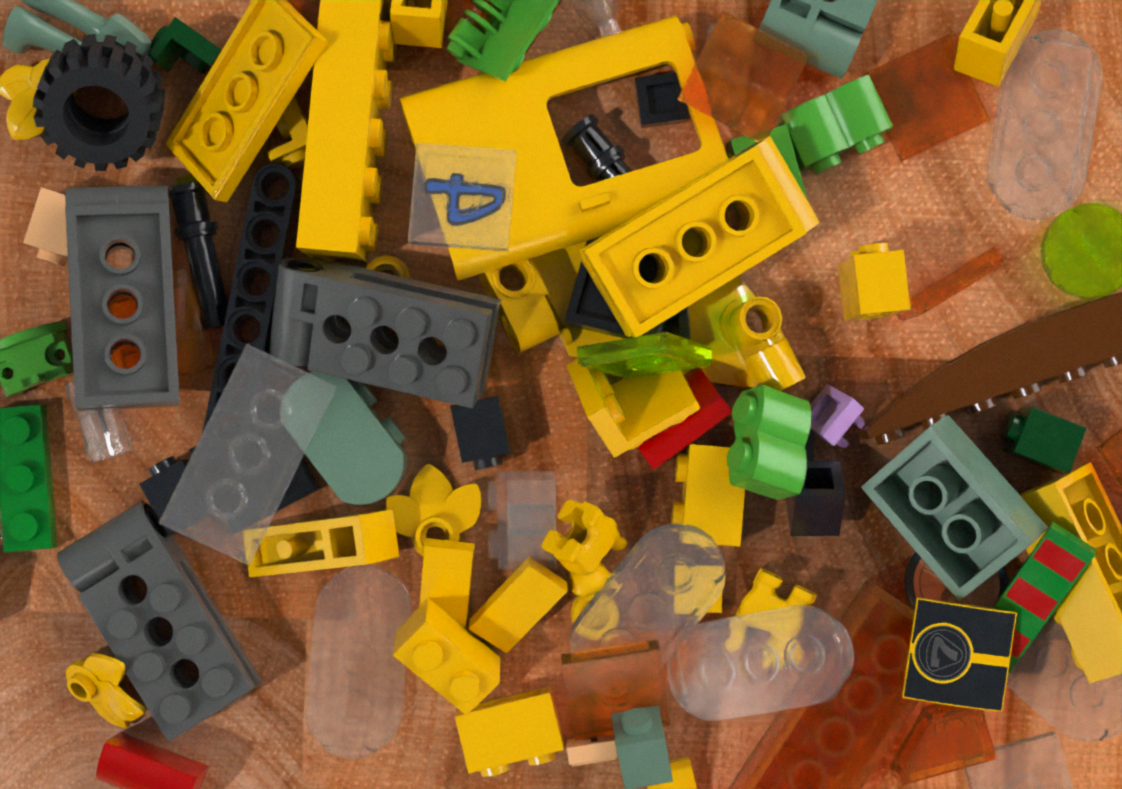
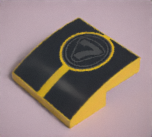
[902,597,1017,712]

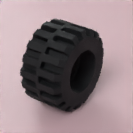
[33,34,166,171]

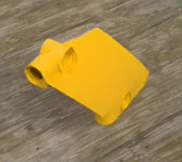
[477,229,806,391]

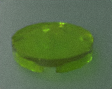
[1040,203,1122,299]

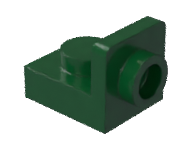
[148,17,222,74]

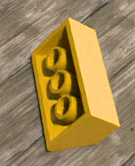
[1019,462,1122,684]

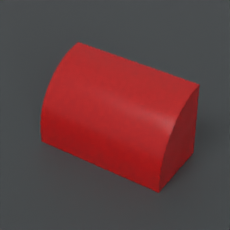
[637,365,732,470]
[96,732,209,789]

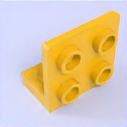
[566,356,700,458]

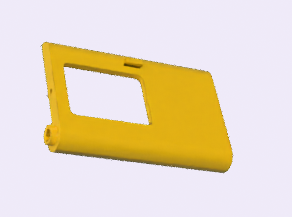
[399,16,728,281]

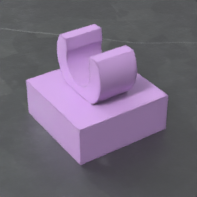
[810,384,865,448]

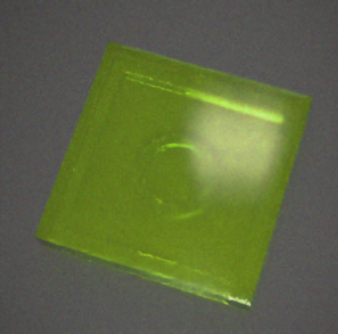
[577,332,712,379]

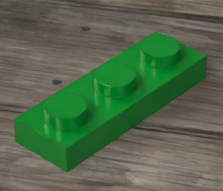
[0,404,57,553]

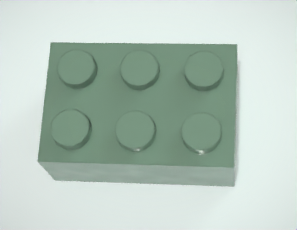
[861,415,1048,601]

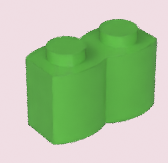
[777,74,893,175]
[727,384,811,500]

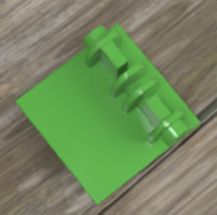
[446,0,560,82]

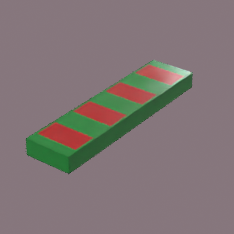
[992,522,1097,675]

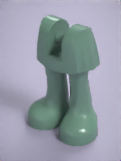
[2,0,152,88]

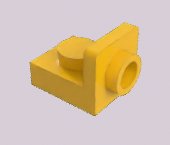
[267,95,308,170]

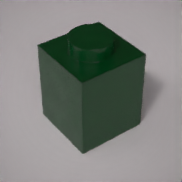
[1002,407,1087,474]

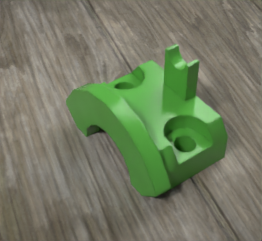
[0,321,74,398]

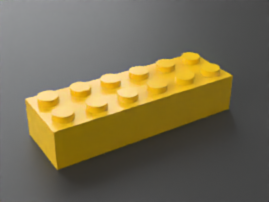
[296,0,397,263]

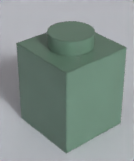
[611,705,673,789]

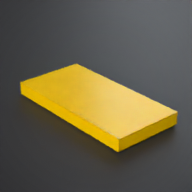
[165,0,328,203]

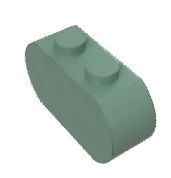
[280,372,408,505]

